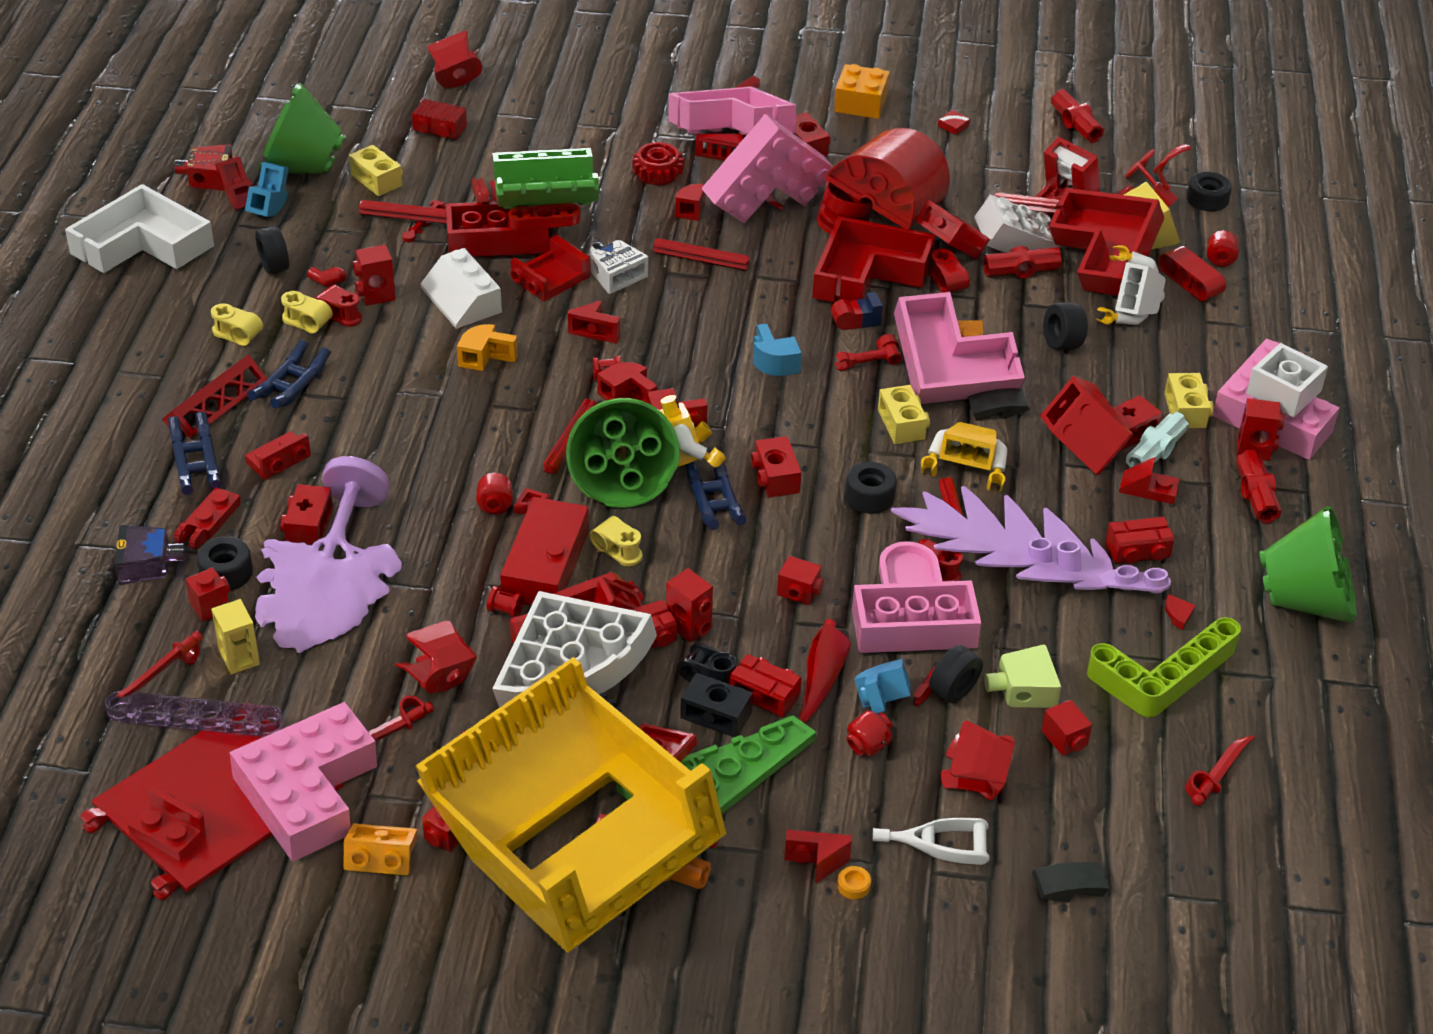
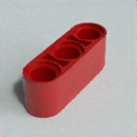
[1159,246,1226,301]

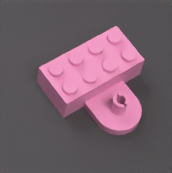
[852,542,981,653]

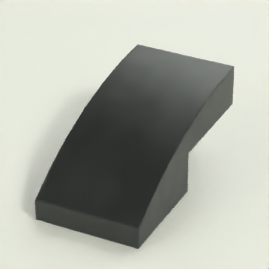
[968,388,1030,421]
[1032,862,1110,902]

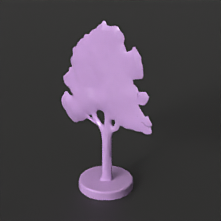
[255,456,402,653]

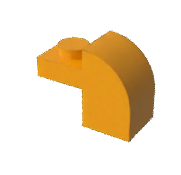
[457,324,518,371]

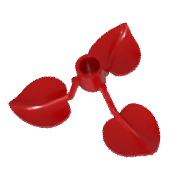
[1115,143,1192,207]

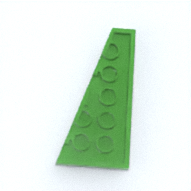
[616,715,816,814]

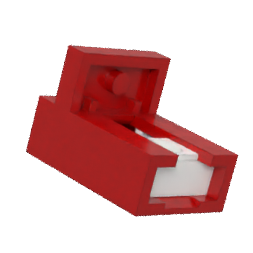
[1035,137,1100,217]

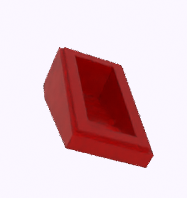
[695,134,743,161]

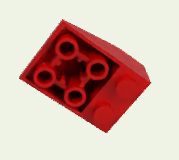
[1040,375,1133,475]

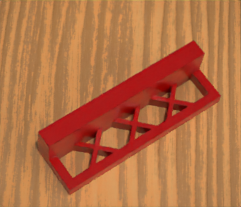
[162,354,268,439]

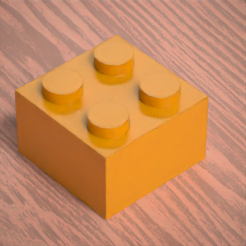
[834,64,890,119]

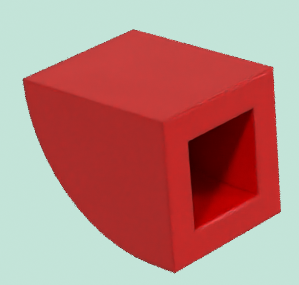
[675,184,705,221]

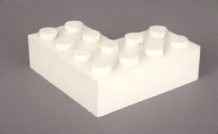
[65,184,214,273]

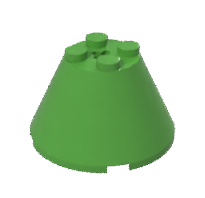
[258,83,346,174]
[566,398,680,508]
[1260,506,1357,623]

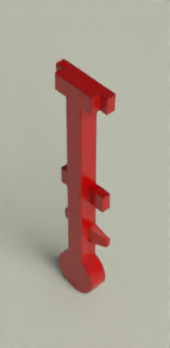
[402,200,446,243]

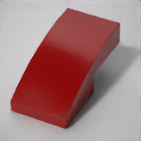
[215,156,252,210]

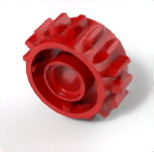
[632,142,684,185]

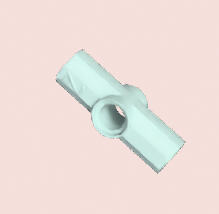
[1126,412,1189,468]

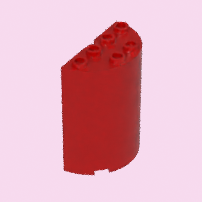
[824,128,950,231]

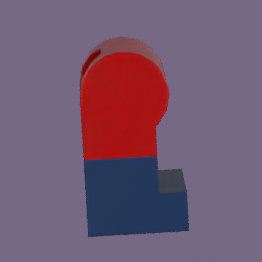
[830,292,883,330]

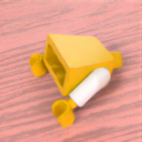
[660,395,726,467]
[921,422,1008,492]

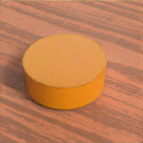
[837,866,871,900]

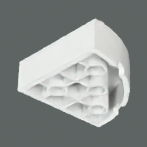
[492,591,657,708]

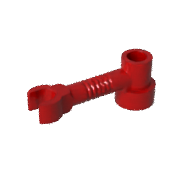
[835,334,902,371]

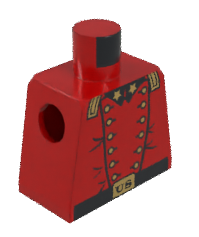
[175,145,233,191]

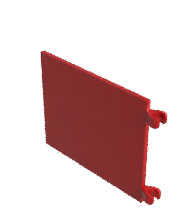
[81,702,344,900]

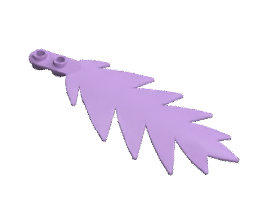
[891,486,1171,594]

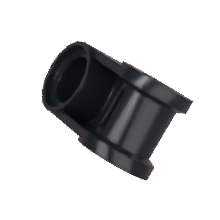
[677,642,736,684]

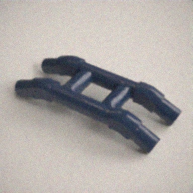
[247,339,331,409]
[167,412,221,495]
[685,461,746,530]

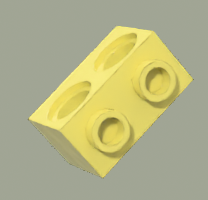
[349,145,403,196]
[1164,373,1213,428]
[878,385,930,444]
[211,599,260,674]

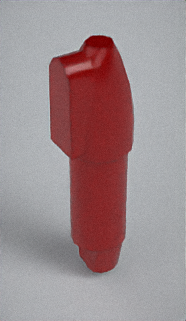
[913,667,935,706]

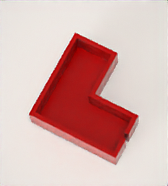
[1049,188,1165,296]
[812,216,935,302]

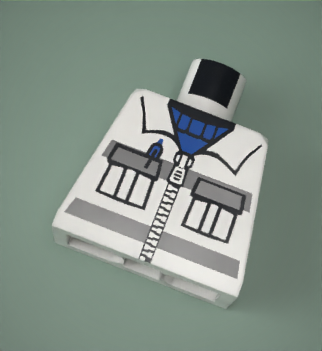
[590,240,648,294]

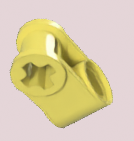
[281,291,333,333]
[211,304,263,346]
[589,516,643,567]

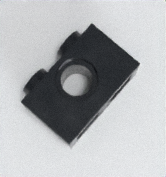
[680,673,753,737]

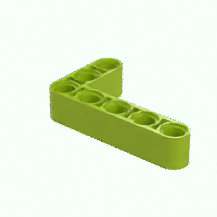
[1087,617,1241,717]

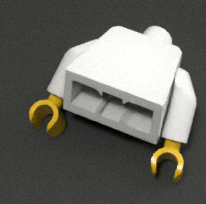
[1096,246,1166,325]

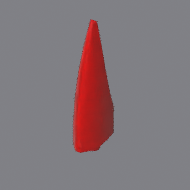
[799,619,851,723]

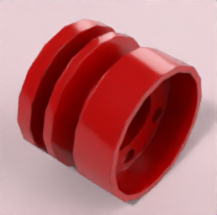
[817,181,873,235]

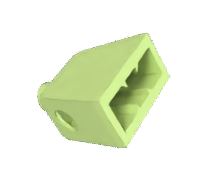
[984,645,1061,708]

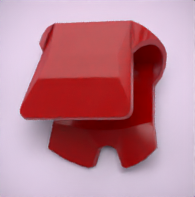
[427,31,482,88]
[394,621,477,694]
[941,720,1015,801]

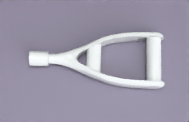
[872,818,990,865]

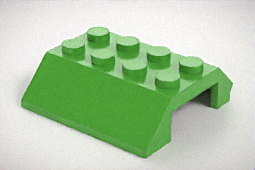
[493,148,599,209]

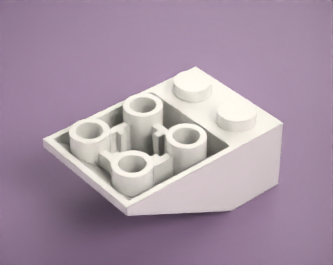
[974,195,1062,253]

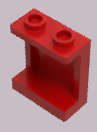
[915,199,990,260]
[510,235,590,302]

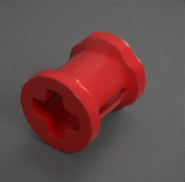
[592,356,621,381]
[486,586,524,618]

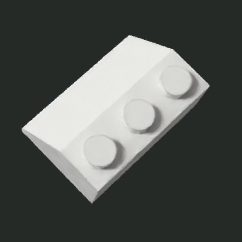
[421,248,502,329]

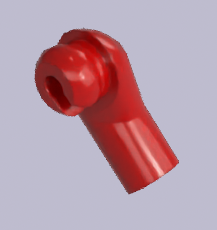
[307,267,347,287]

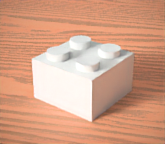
[1246,343,1328,417]

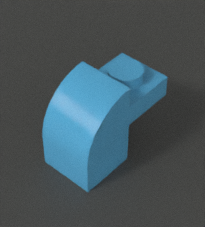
[245,162,289,217]
[753,324,802,376]
[854,659,911,713]

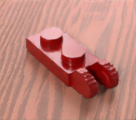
[173,487,241,549]

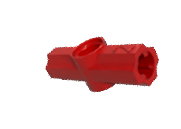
[1051,89,1104,143]
[983,246,1062,279]
[1236,450,1282,524]

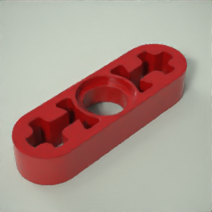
[508,203,581,230]

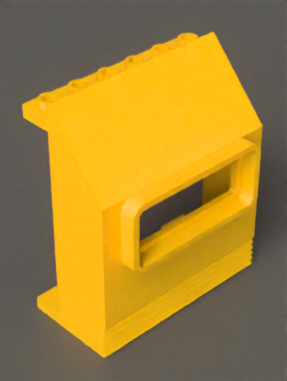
[416,657,726,953]

